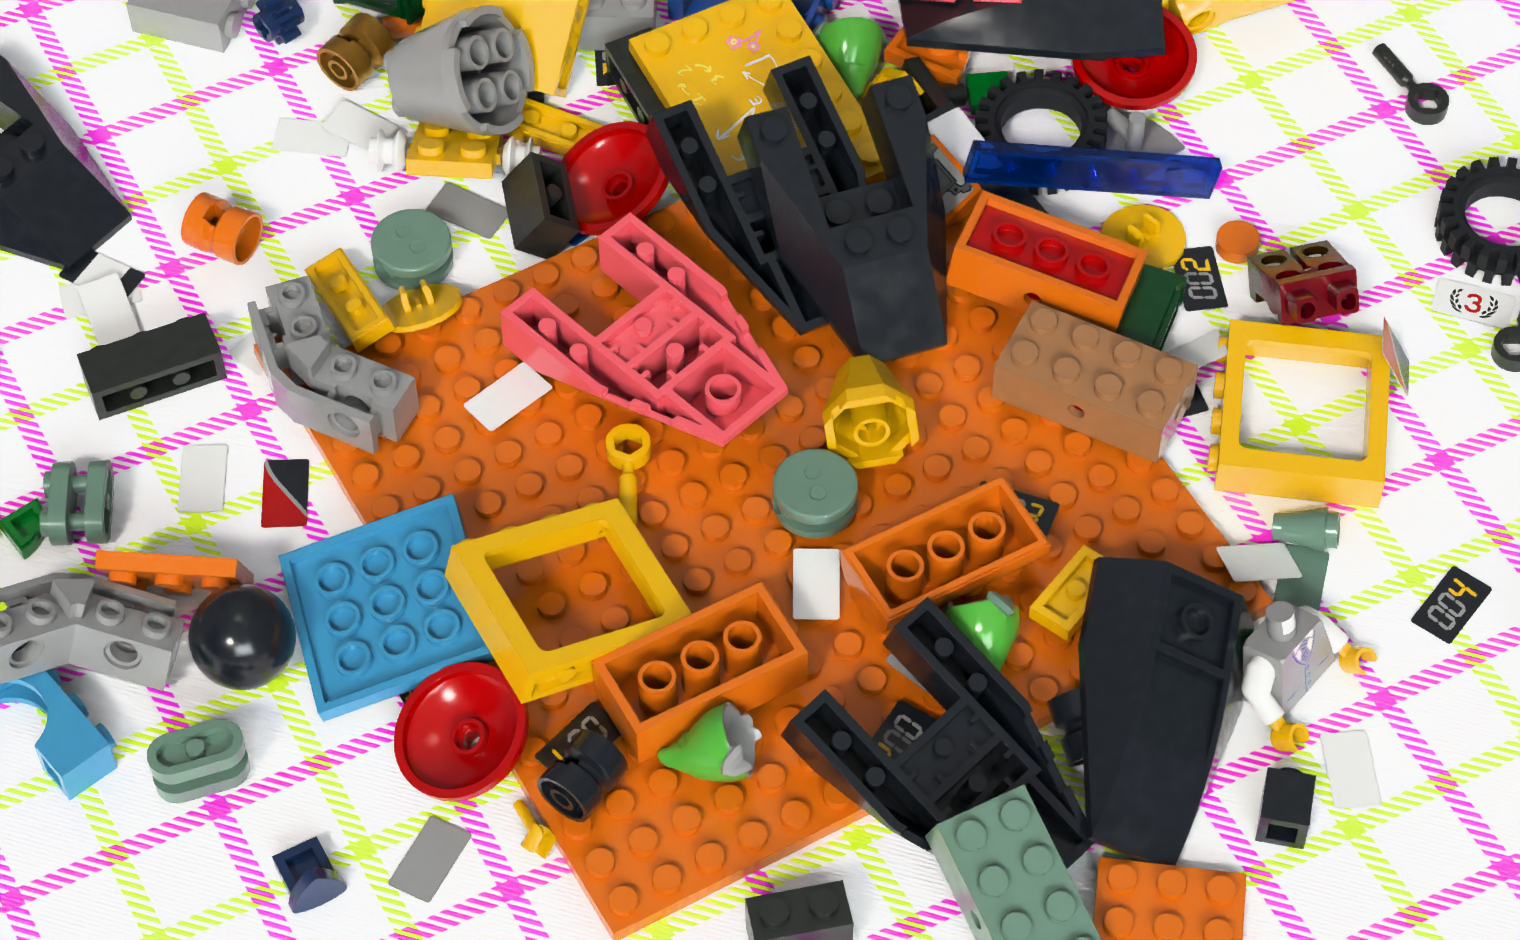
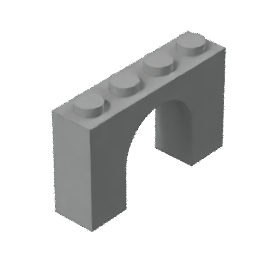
[126,0,256,53]

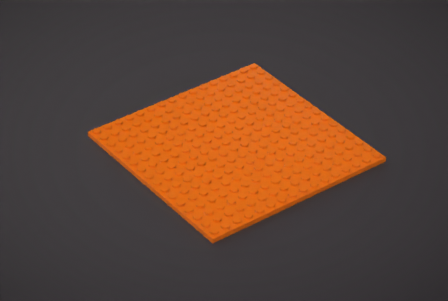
[285,179,1274,940]

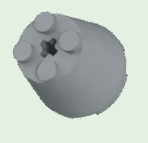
[383,5,535,136]

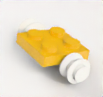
[368,122,542,179]

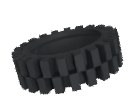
[975,69,1108,195]
[1434,157,1520,286]

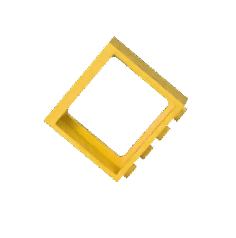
[1207,319,1390,508]
[444,498,692,704]

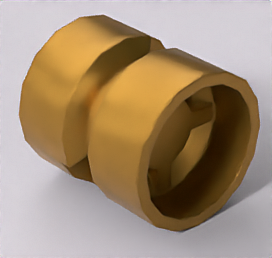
[316,12,395,92]

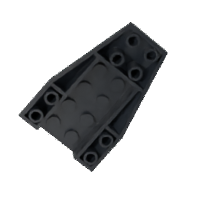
[898,0,1165,61]
[1078,557,1254,865]

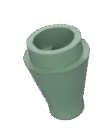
[1272,507,1341,553]

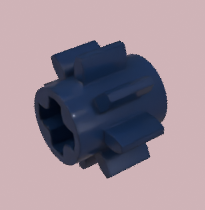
[252,0,305,45]

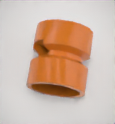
[181,192,263,265]

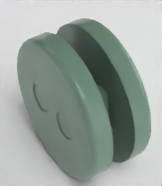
[371,209,454,291]
[772,449,858,538]

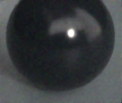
[188,584,296,690]

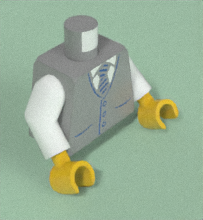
[1241,601,1377,752]

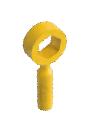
[605,423,651,525]

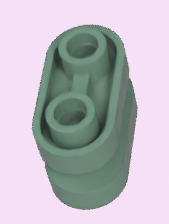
[40,460,114,546]
[147,719,250,804]

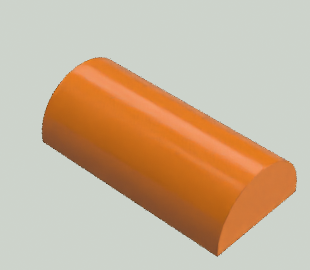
[840,475,1051,633]

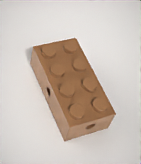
[992,300,1198,463]

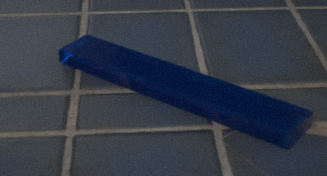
[962,140,1223,199]

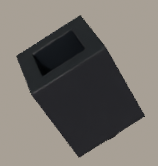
[1255,767,1316,849]

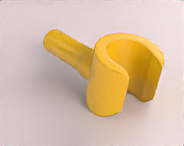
[513,800,556,859]

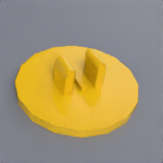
[1101,204,1186,270]
[382,279,463,333]

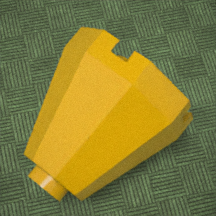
[822,355,919,469]

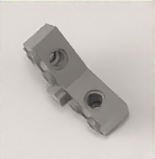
[247,275,420,454]
[0,573,185,691]

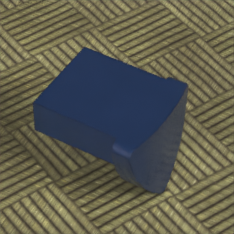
[272,836,347,914]

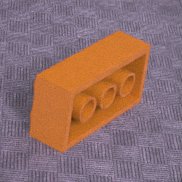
[591,582,808,763]

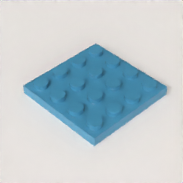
[278,493,495,722]

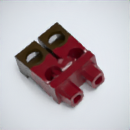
[1247,240,1359,326]

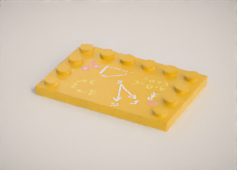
[629,0,886,185]

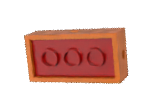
[946,190,1148,333]

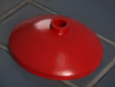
[1071,7,1197,110]
[561,121,669,236]
[394,662,529,802]

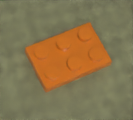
[94,550,254,596]
[1093,857,1247,940]

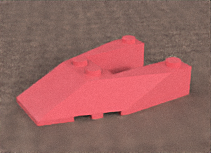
[500,212,788,447]

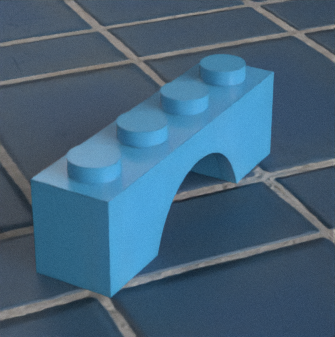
[0,646,117,801]

